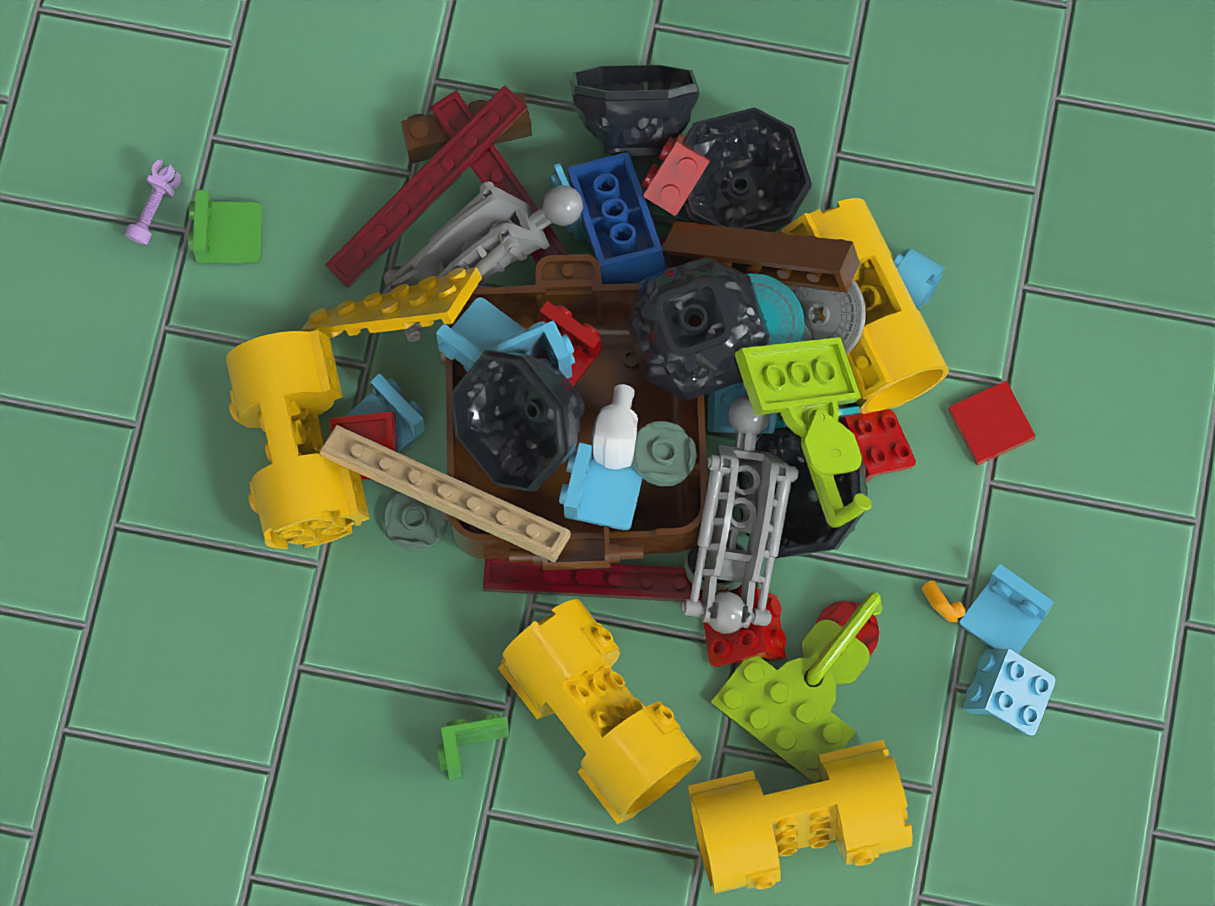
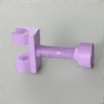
[124,160,181,246]

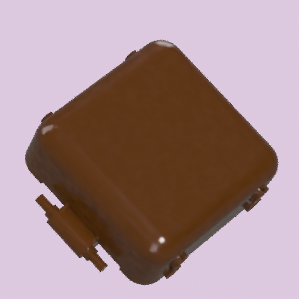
[439,254,709,570]

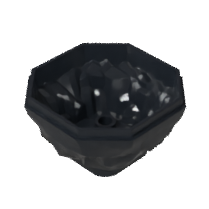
[570,65,700,156]
[683,107,812,232]
[625,256,771,401]
[451,350,585,492]
[738,427,868,559]

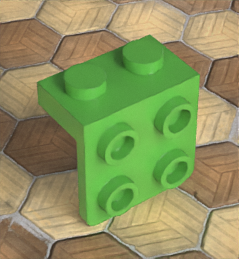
[188,190,263,263]
[437,713,509,780]

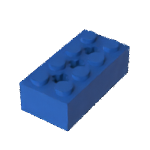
[567,152,665,284]

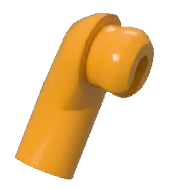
[922,581,966,623]

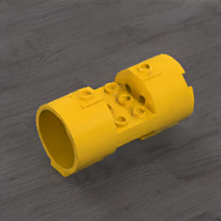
[781,198,949,414]
[226,329,370,549]
[498,599,702,824]
[688,739,913,894]

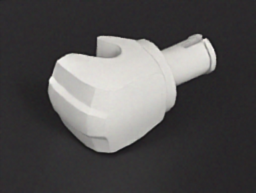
[591,384,638,469]

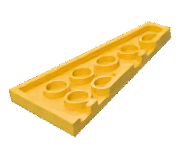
[301,267,482,338]

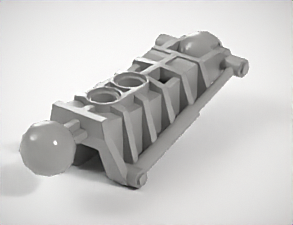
[383,182,583,342]
[681,395,798,634]

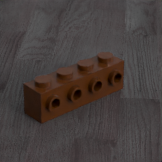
[401,93,532,164]

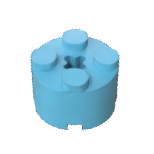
[894,248,945,310]

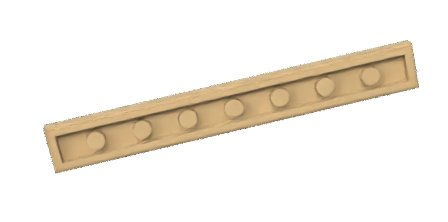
[320,425,570,563]

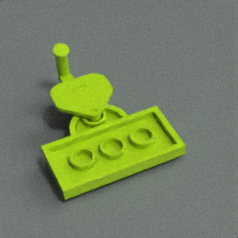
[735,337,872,527]
[711,592,883,783]

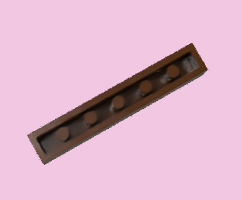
[662,221,860,293]

